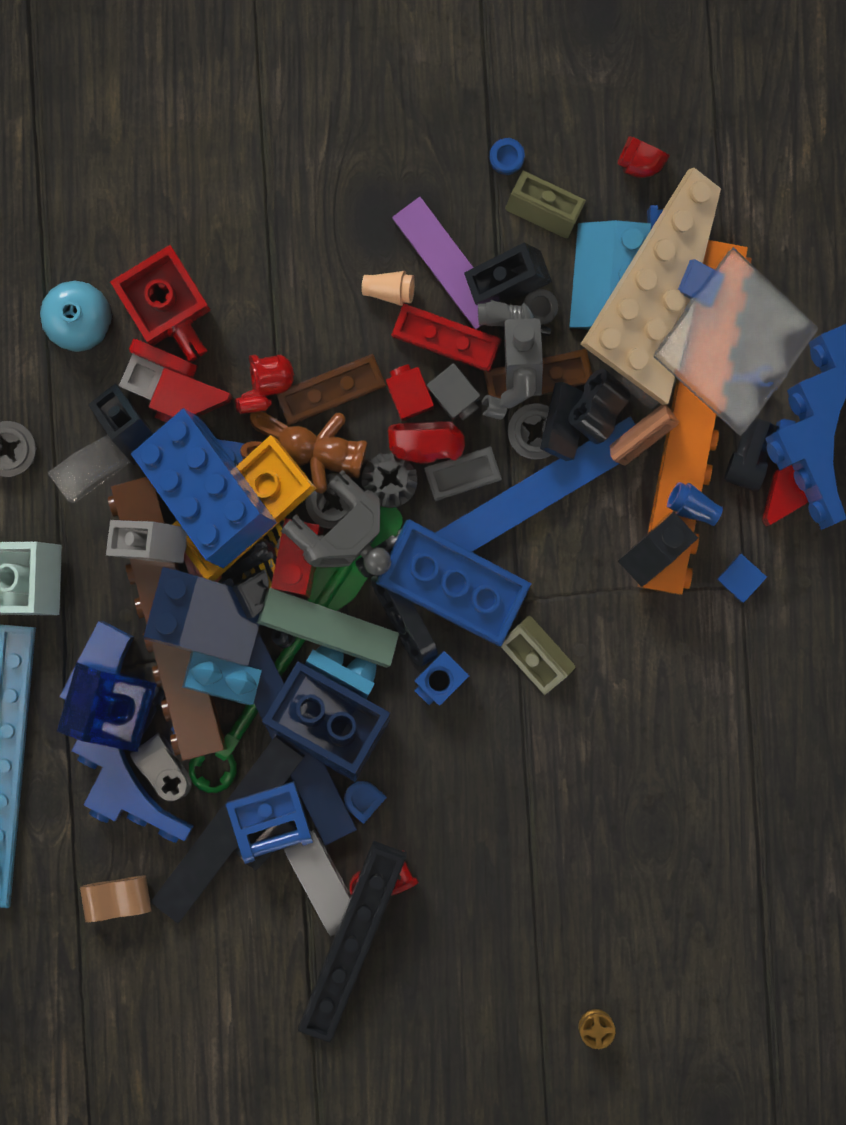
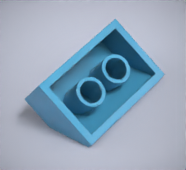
[569,220,651,330]

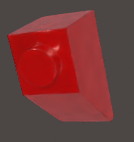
[149,368,233,423]
[762,465,808,526]

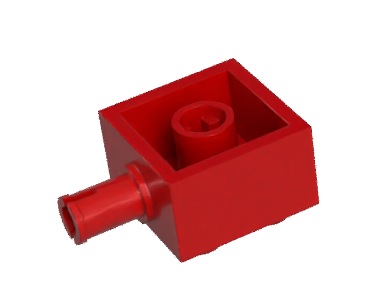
[110,245,211,362]

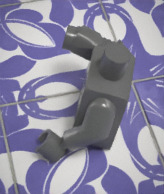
[478,300,543,420]

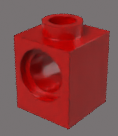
[386,364,434,421]

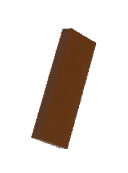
[483,349,592,398]
[276,354,386,426]

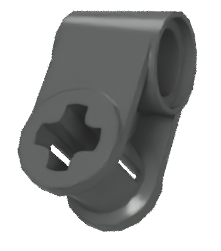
[130,732,192,801]

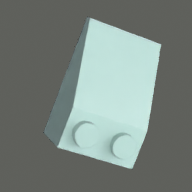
[0,542,62,615]

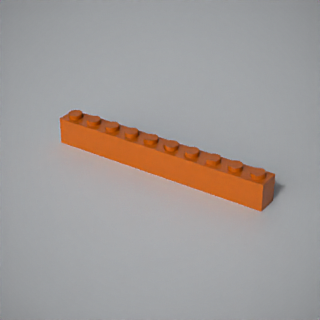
[637,240,752,595]

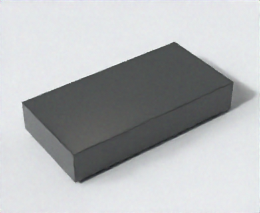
[424,446,502,502]

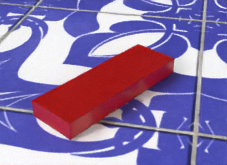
[391,303,502,373]

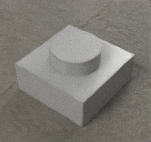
[119,354,164,400]

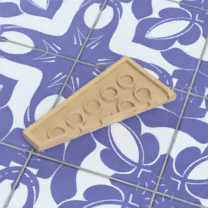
[580,168,721,405]

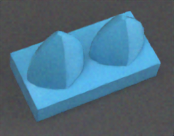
[305,646,376,699]
[182,652,262,706]

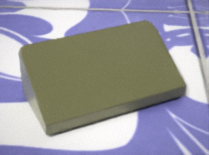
[505,171,586,238]
[501,616,575,696]

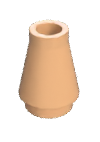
[362,271,415,306]

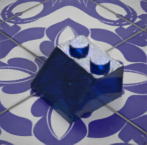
[57,662,157,752]

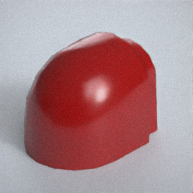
[617,136,670,178]

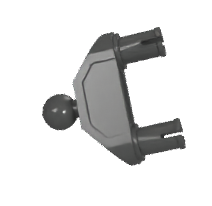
[281,470,391,575]

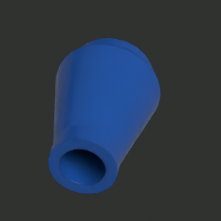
[667,482,723,526]

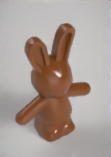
[240,412,367,494]

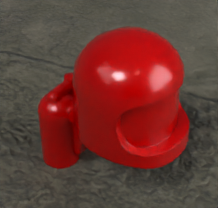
[235,355,294,414]

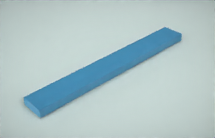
[0,624,36,908]

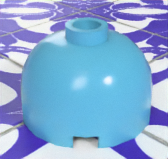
[40,281,112,352]

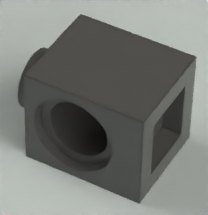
[426,363,480,421]

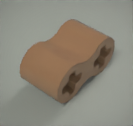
[80,875,151,922]

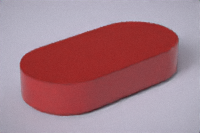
[128,338,198,378]

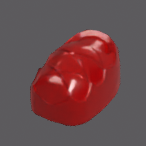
[388,421,465,463]

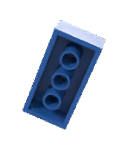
[131,408,277,569]

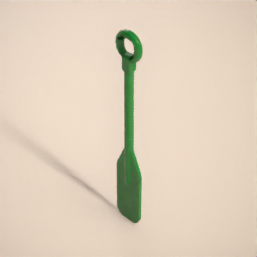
[189,506,402,793]

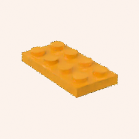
[172,435,316,581]

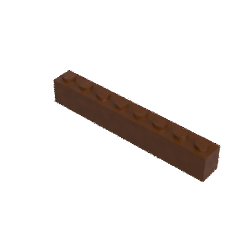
[108,477,227,761]

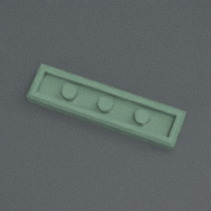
[257,588,399,668]

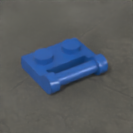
[226,781,313,864]

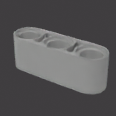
[284,830,351,936]

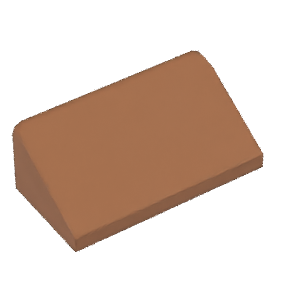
[610,404,679,465]

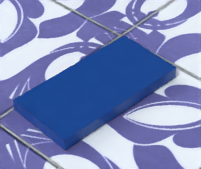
[376,519,532,646]

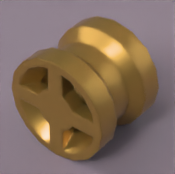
[578,1009,615,1049]

